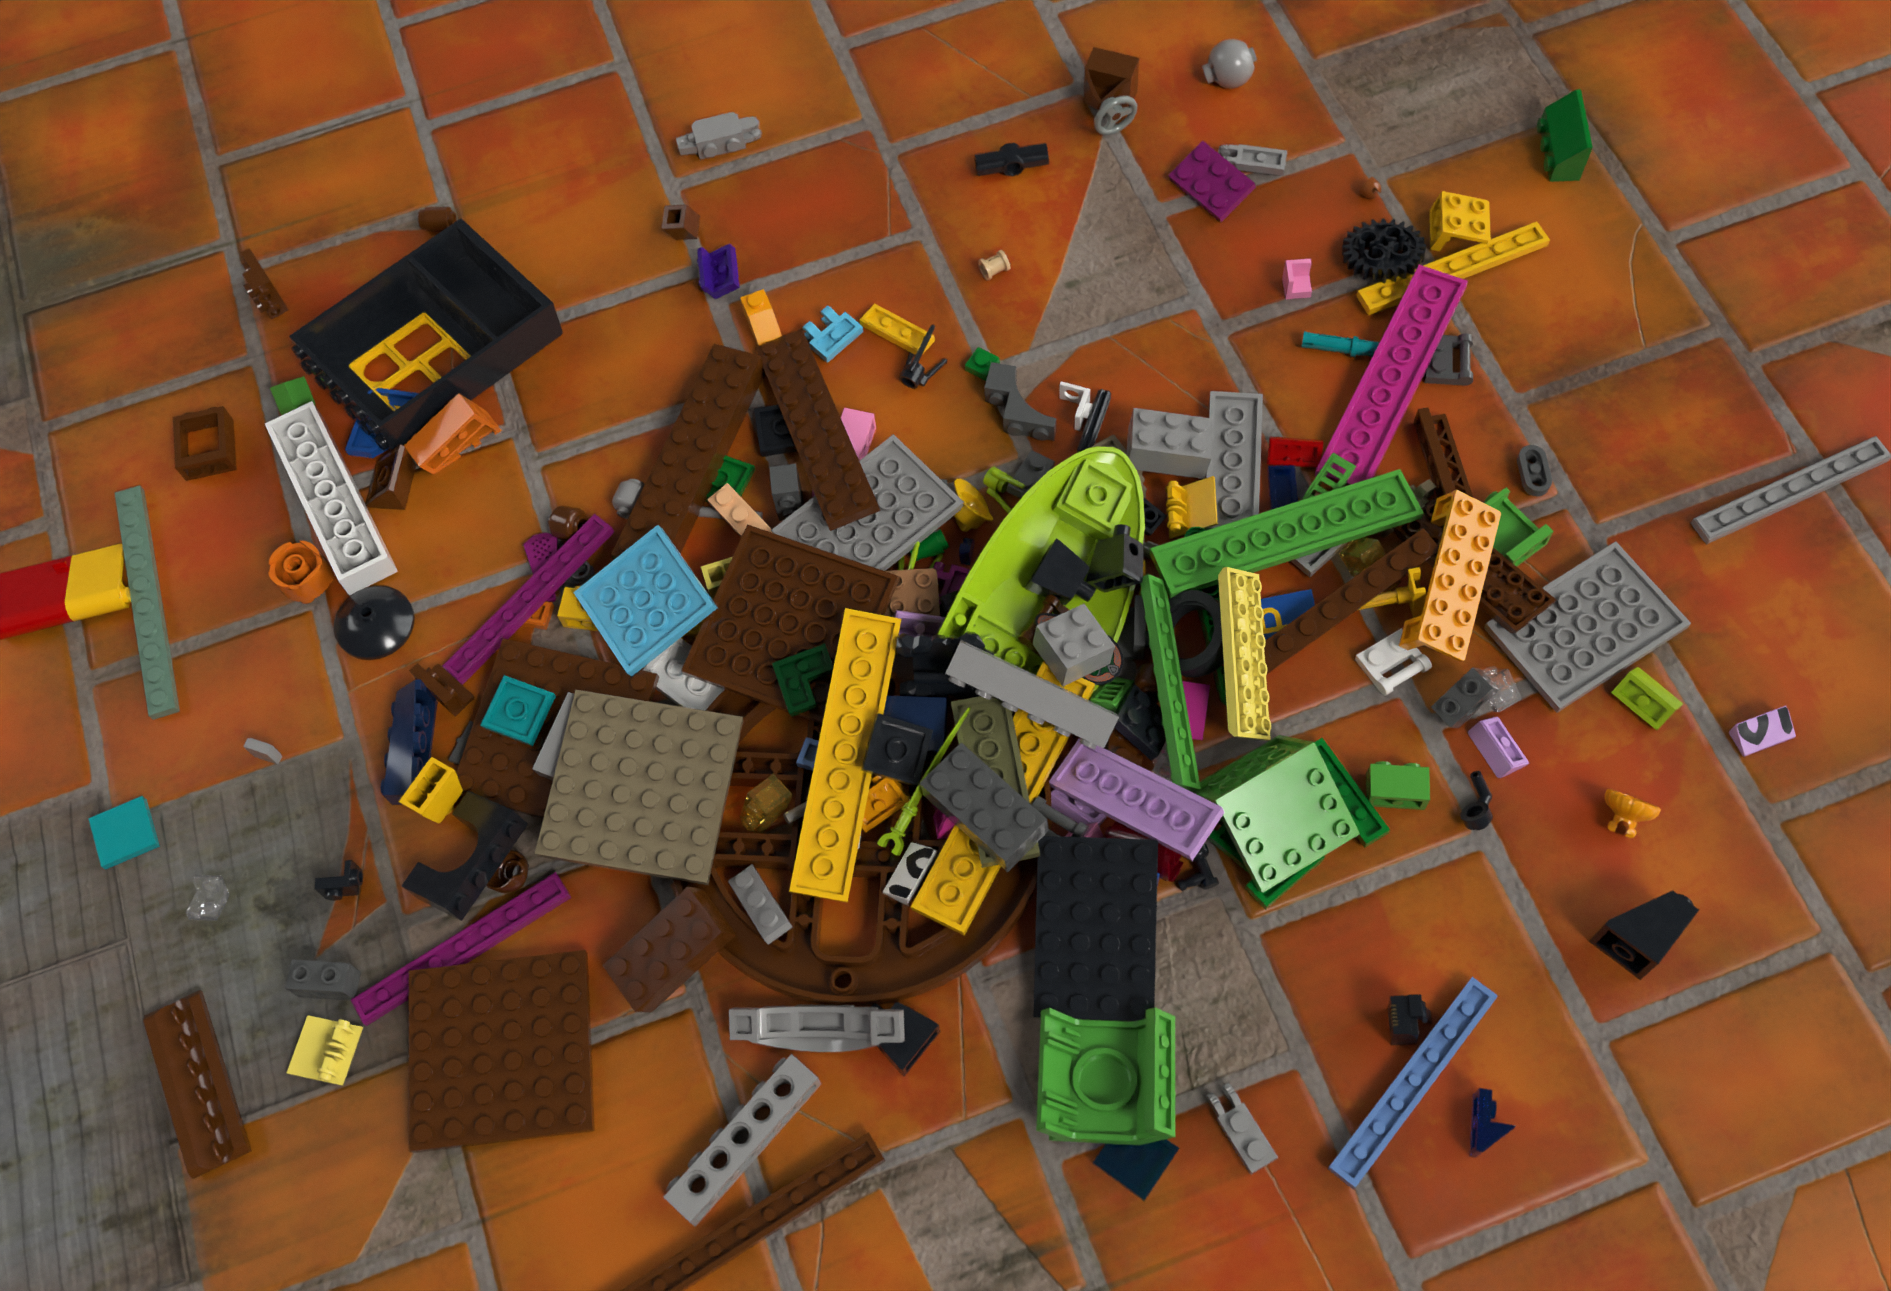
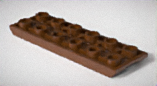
[1394,498,1556,633]
[143,990,251,1179]

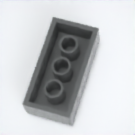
[919,743,1049,873]

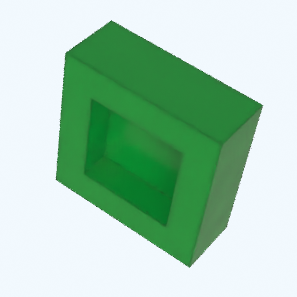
[965,347,1000,381]

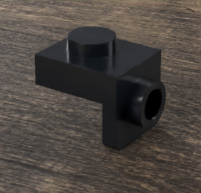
[314,860,363,901]

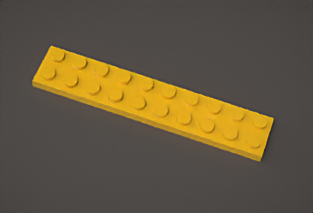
[789,608,901,903]
[911,661,1095,936]

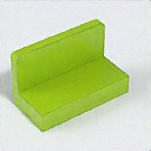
[1611,667,1683,730]

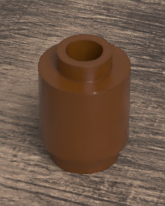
[418,206,457,232]

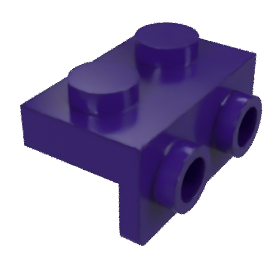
[697,244,740,299]

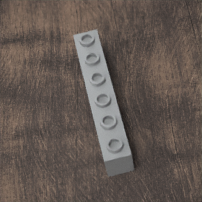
[664,1054,821,1227]

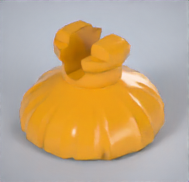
[1605,789,1661,838]

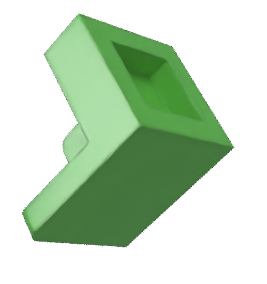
[270,376,315,415]

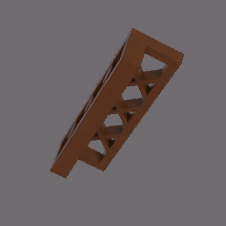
[1413,407,1473,498]

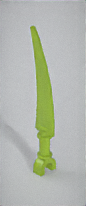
[877,708,971,856]

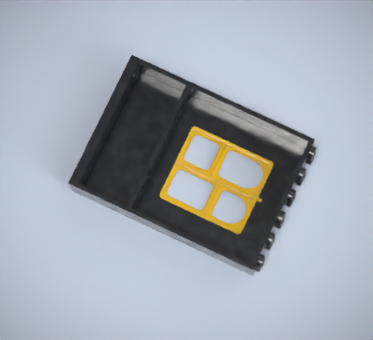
[289,218,563,452]

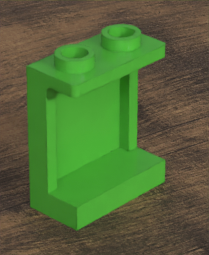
[1484,487,1554,567]

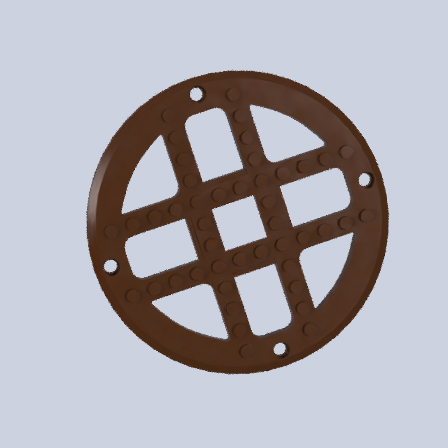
[673,650,1052,1006]

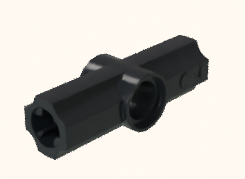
[974,143,1049,176]

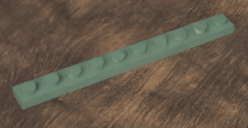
[115,485,180,720]

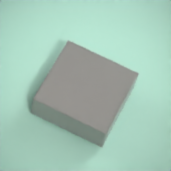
[243,738,283,765]

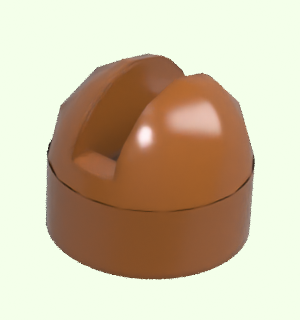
[1359,176,1381,199]

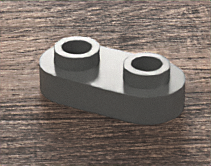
[1517,445,1552,496]

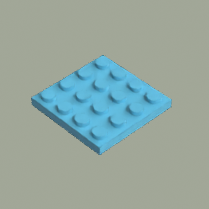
[573,525,718,676]

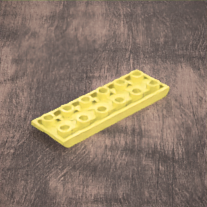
[1218,567,1271,741]

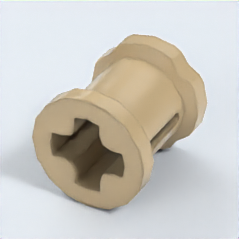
[978,250,1011,280]

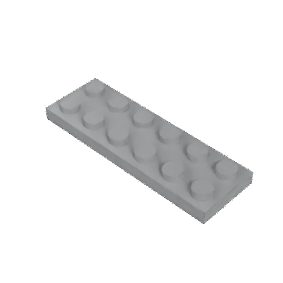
[1205,391,1263,530]

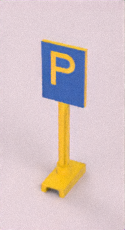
[1261,567,1426,640]

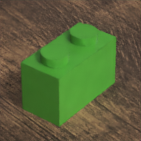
[1366,761,1430,810]

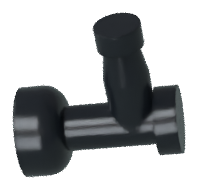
[1177,844,1219,891]

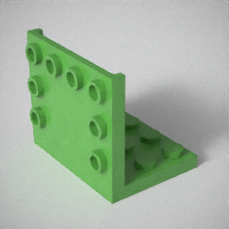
[1193,735,1360,893]

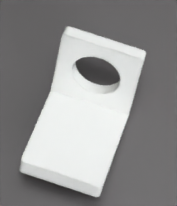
[1059,382,1092,431]

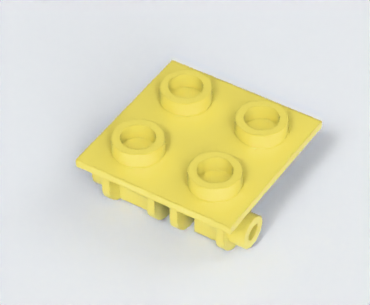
[287,1015,363,1086]

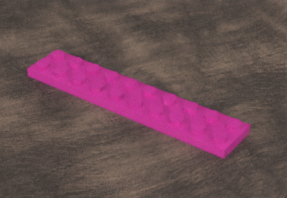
[1315,265,1468,487]

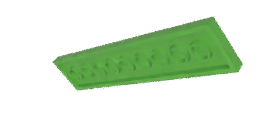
[1149,469,1424,598]

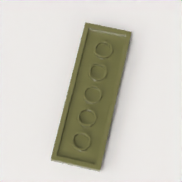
[951,696,1040,868]

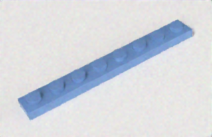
[1328,977,1498,1190]

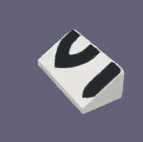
[883,842,937,906]

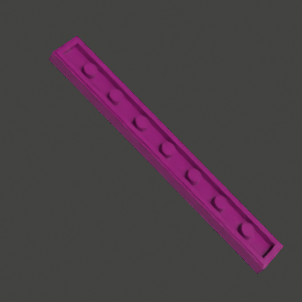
[442,514,615,685]
[351,872,572,1026]

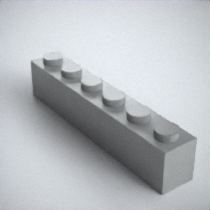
[945,640,1119,750]

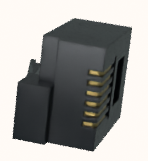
[1388,994,1432,1045]

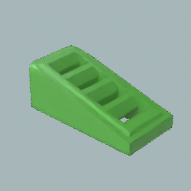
[1302,453,1357,499]
[1090,677,1134,713]

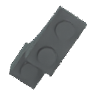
[984,362,1056,441]

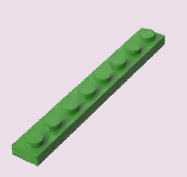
[1140,574,1201,792]

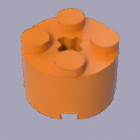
[268,541,334,604]

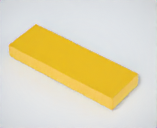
[859,303,935,355]

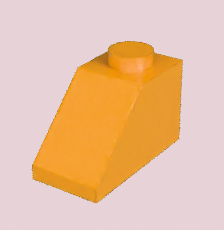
[740,289,782,346]

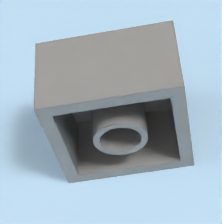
[1032,604,1115,687]

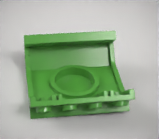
[1036,1007,1175,1145]

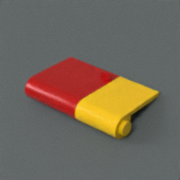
[0,543,131,640]

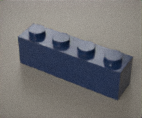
[381,679,438,805]

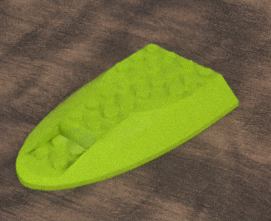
[937,446,1145,701]

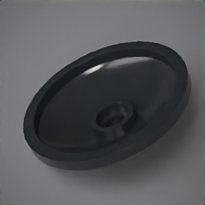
[334,586,415,660]

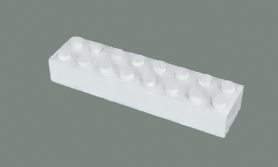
[265,401,398,596]

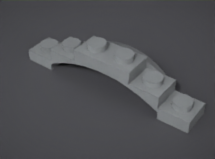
[729,1004,905,1052]

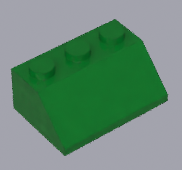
[1537,89,1593,182]

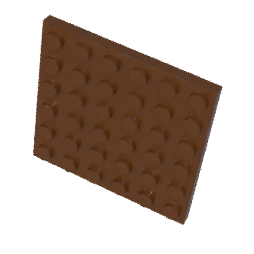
[681,524,899,724]
[456,638,659,818]
[409,950,595,1153]

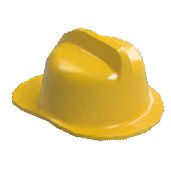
[954,478,993,532]

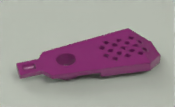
[523,532,559,602]

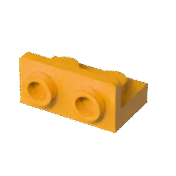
[862,774,911,833]

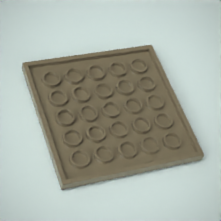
[535,690,744,885]

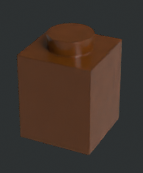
[662,204,700,240]

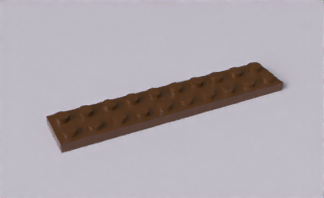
[755,329,880,531]

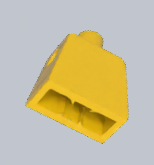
[399,757,463,824]

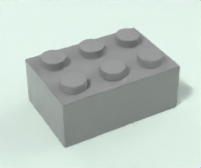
[1127,408,1212,479]

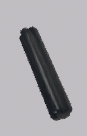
[1077,389,1111,453]

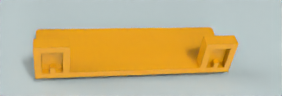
[1399,490,1501,662]

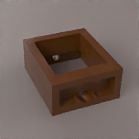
[173,406,237,481]

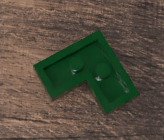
[772,644,834,717]

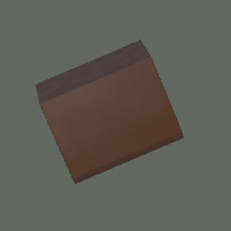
[366,445,416,510]

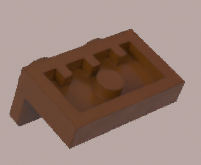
[409,663,474,716]

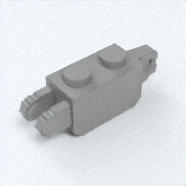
[676,112,762,159]

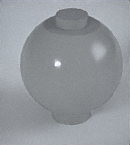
[1202,39,1257,89]

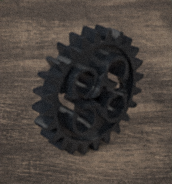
[1342,218,1426,283]

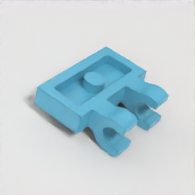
[802,305,863,363]

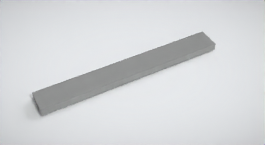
[1691,436,1891,545]

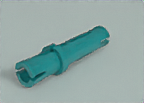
[1301,331,1380,357]

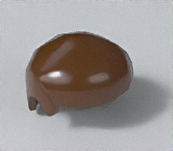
[486,850,529,893]

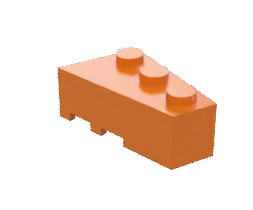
[404,393,502,475]

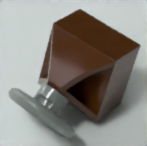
[1084,47,1139,135]

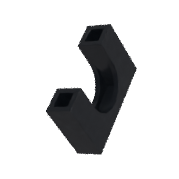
[401,791,528,921]

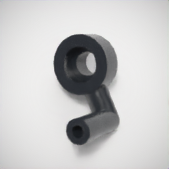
[1460,771,1493,830]

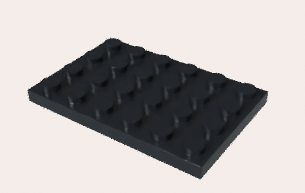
[1033,836,1158,1021]

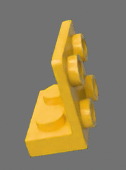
[1429,191,1491,251]

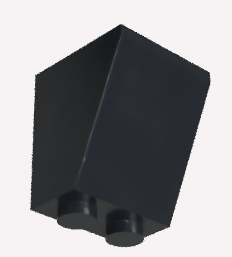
[1589,890,1699,980]

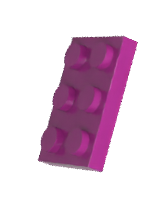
[1168,141,1256,222]

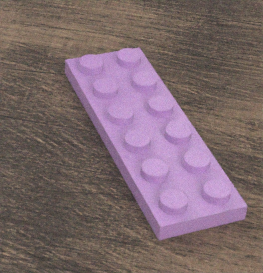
[1049,738,1225,861]

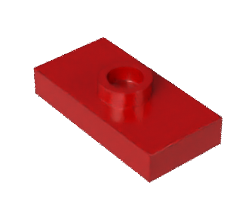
[1267,436,1324,468]

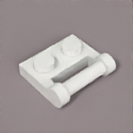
[1355,628,1432,696]

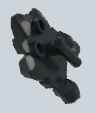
[896,631,994,700]

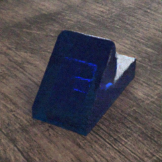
[1470,1088,1516,1158]

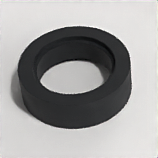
[1169,590,1224,678]

